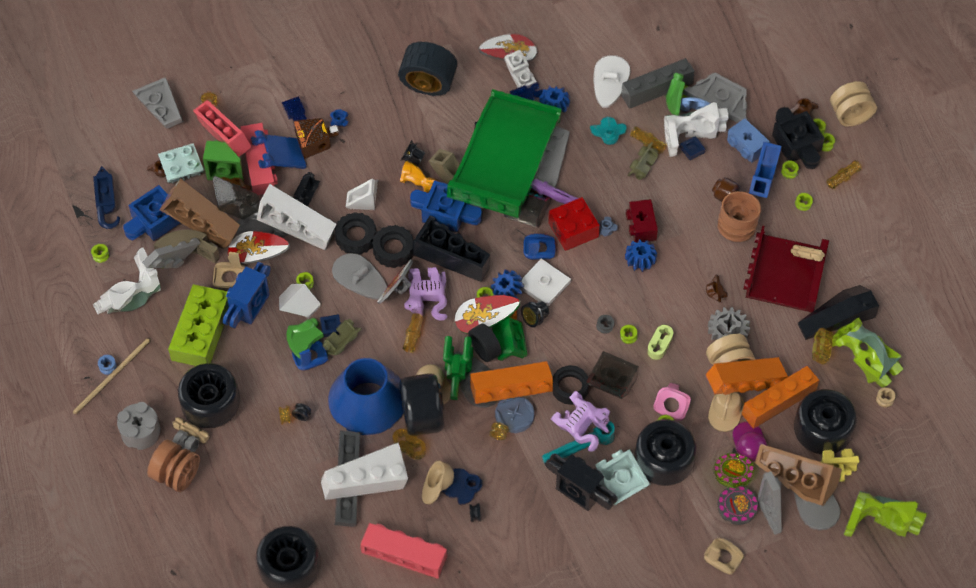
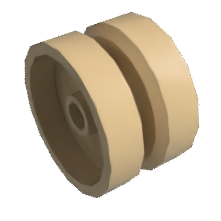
[830,81,877,126]
[706,334,755,365]

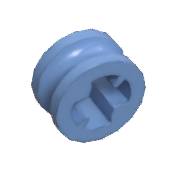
[98,355,117,375]

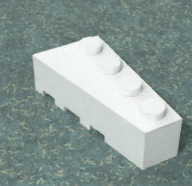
[256,184,336,250]
[321,442,408,500]

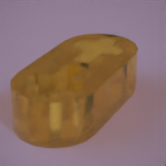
[812,328,833,365]
[392,429,426,460]

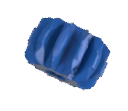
[539,85,570,113]
[625,239,657,272]
[491,269,524,298]

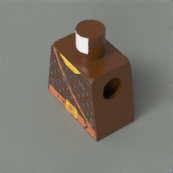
[293,118,339,159]

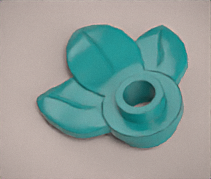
[590,117,627,145]

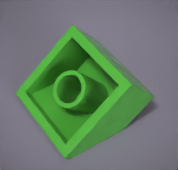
[203,141,244,181]

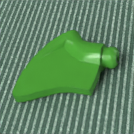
[666,73,685,116]
[287,318,324,358]

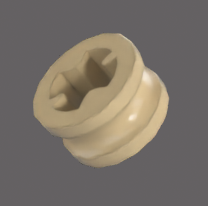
[876,387,895,408]

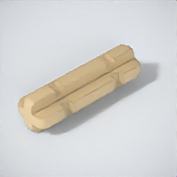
[791,245,825,261]
[173,417,210,443]

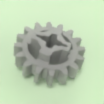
[708,307,750,340]

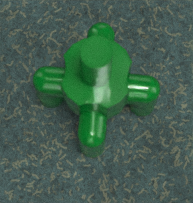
[443,336,474,400]

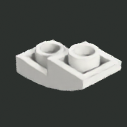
[504,50,536,92]

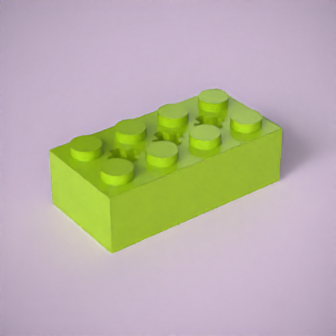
[168,284,229,366]

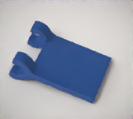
[251,130,307,169]

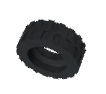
[335,212,376,255]
[372,225,414,268]

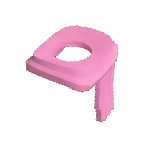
[654,383,691,421]

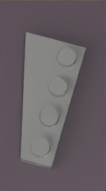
[536,126,570,188]

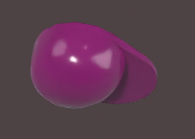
[732,422,767,462]

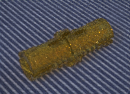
[630,126,667,154]
[826,160,862,189]
[402,313,424,353]

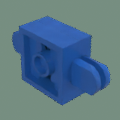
[410,180,482,232]
[123,185,180,241]
[223,262,271,328]

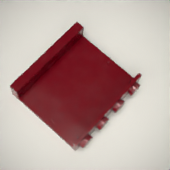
[743,225,829,313]

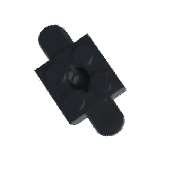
[772,107,825,169]
[545,453,618,511]

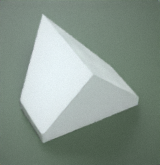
[346,179,378,210]
[279,284,321,319]

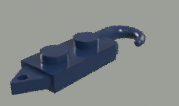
[93,166,120,229]

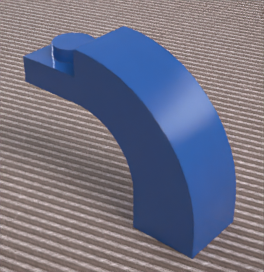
[749,142,782,198]

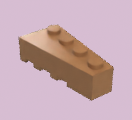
[160,179,240,249]

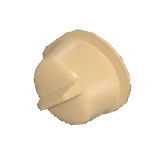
[708,392,744,432]

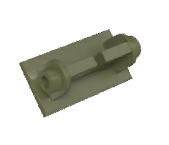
[628,142,658,180]
[323,319,361,355]

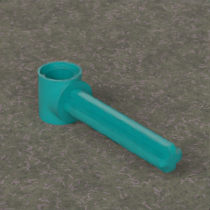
[542,421,615,464]

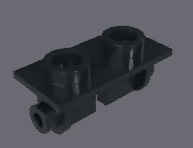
[292,172,320,207]

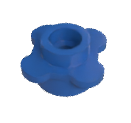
[330,109,348,127]

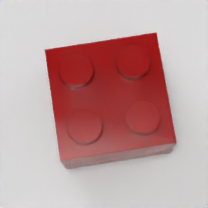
[548,197,600,251]

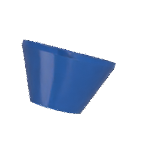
[328,358,404,435]

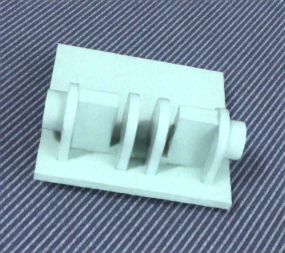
[158,143,204,184]

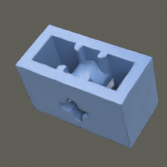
[727,118,770,163]

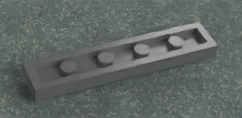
[334,430,360,527]

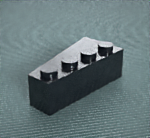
[413,215,491,282]

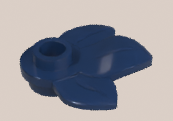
[443,468,482,505]

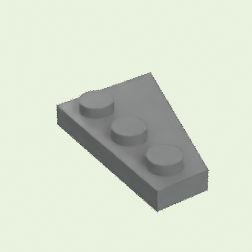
[132,77,183,129]
[757,471,782,535]

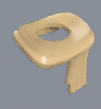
[213,252,245,288]
[704,538,744,574]

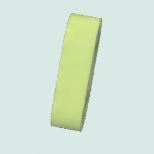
[647,325,673,360]

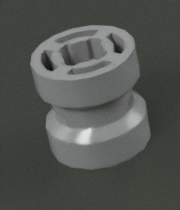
[172,430,200,452]

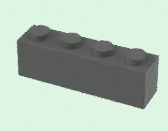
[621,58,695,109]

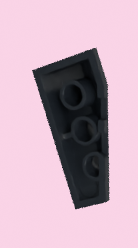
[798,285,879,340]

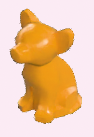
[400,161,440,193]

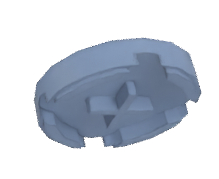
[495,397,535,433]

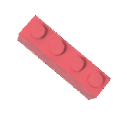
[193,100,251,157]
[240,123,278,196]
[360,523,447,579]

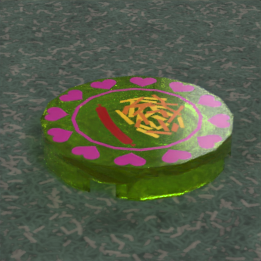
[713,453,754,488]

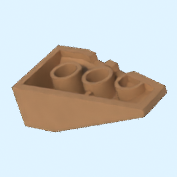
[755,444,842,506]

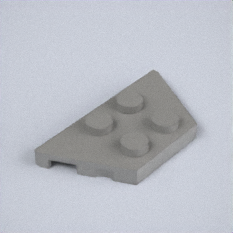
[683,72,747,123]

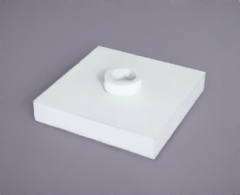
[521,259,571,306]

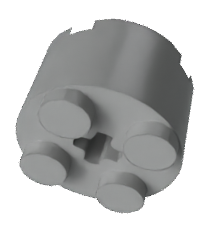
[117,402,161,450]

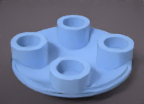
[680,97,711,111]

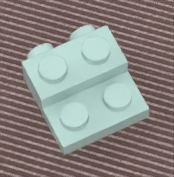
[595,449,650,505]

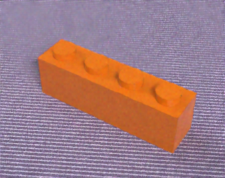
[706,357,788,395]
[470,361,553,404]
[742,366,819,429]

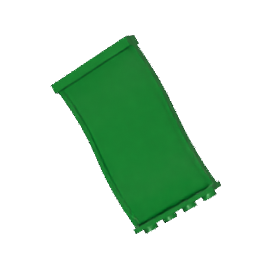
[447,89,562,218]

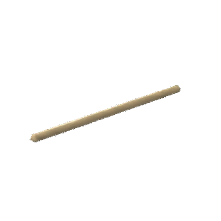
[73,338,150,414]

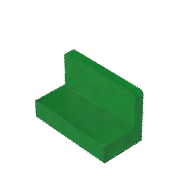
[492,317,528,361]

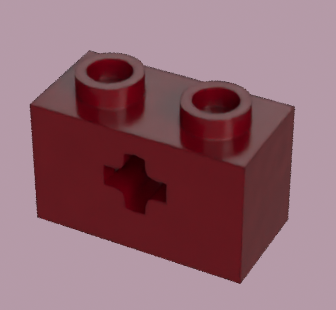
[625,199,658,243]

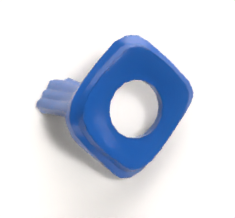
[523,234,556,260]
[292,341,328,370]

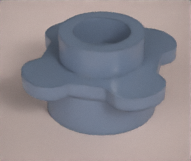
[597,216,617,236]

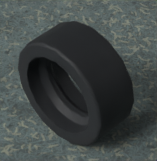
[468,323,502,362]
[552,365,589,405]

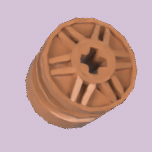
[718,191,761,242]
[147,439,200,492]

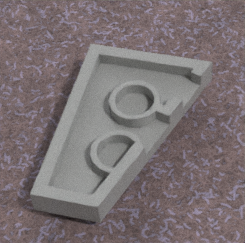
[142,238,200,269]

